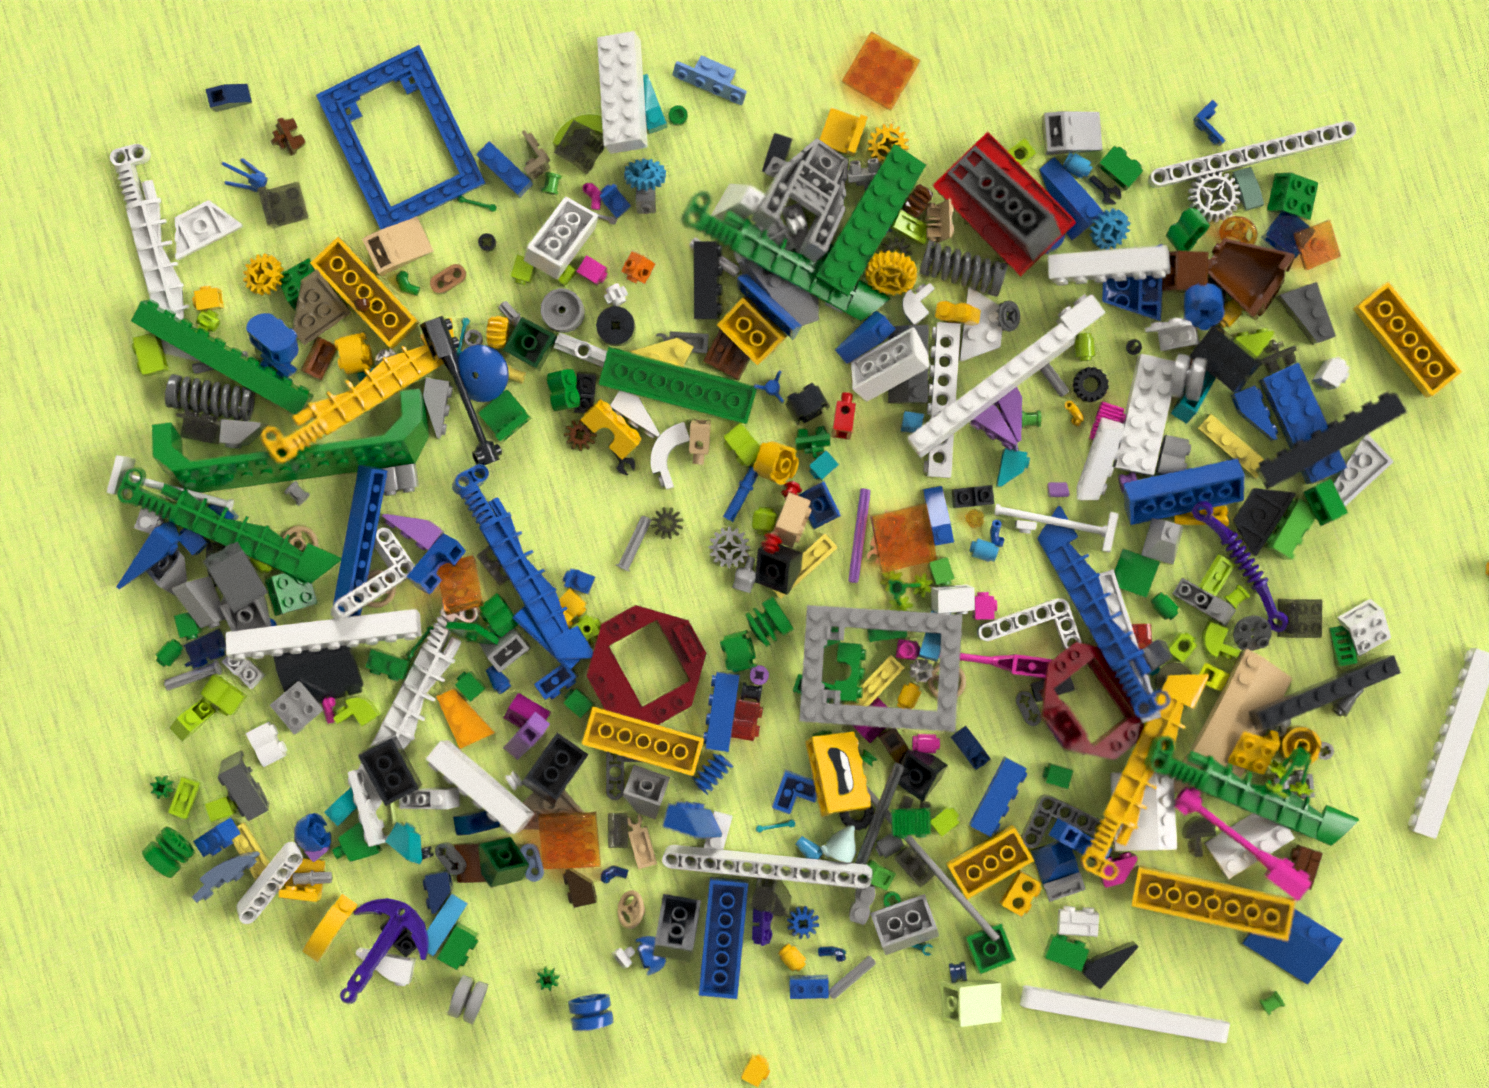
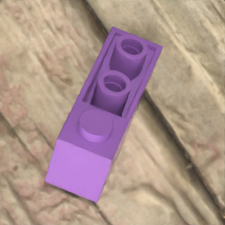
[994,387,1022,442]
[969,405,1018,451]
[382,514,445,551]
[503,712,550,760]

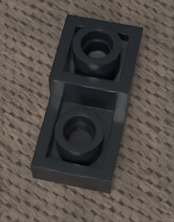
[762,133,793,172]
[574,372,597,413]
[951,485,995,509]
[1030,676,1075,702]
[380,918,417,958]

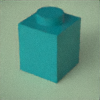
[809,450,839,480]

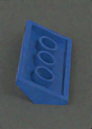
[737,274,802,340]
[513,606,581,671]

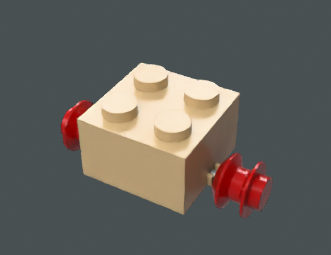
[761,481,812,553]

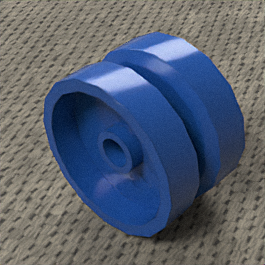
[568,994,614,1031]

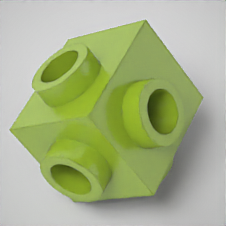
[571,615,602,644]

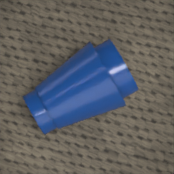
[486,665,511,694]

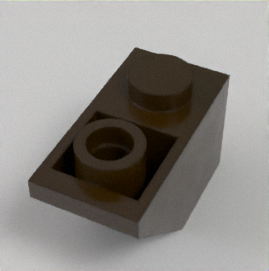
[878,728,910,764]
[563,867,598,908]

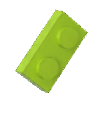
[890,210,931,245]
[1198,554,1235,596]
[168,776,201,819]

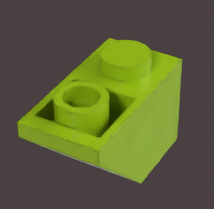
[1234,328,1274,357]
[170,698,216,742]

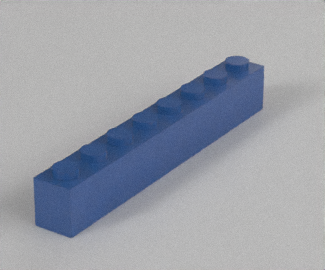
[333,465,388,617]

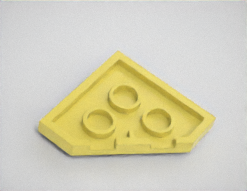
[629,337,694,367]

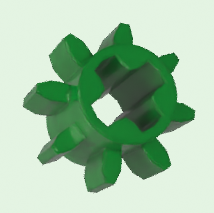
[150,775,175,799]
[536,966,560,991]

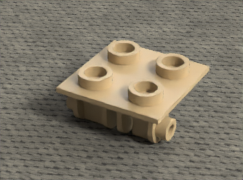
[926,199,954,243]

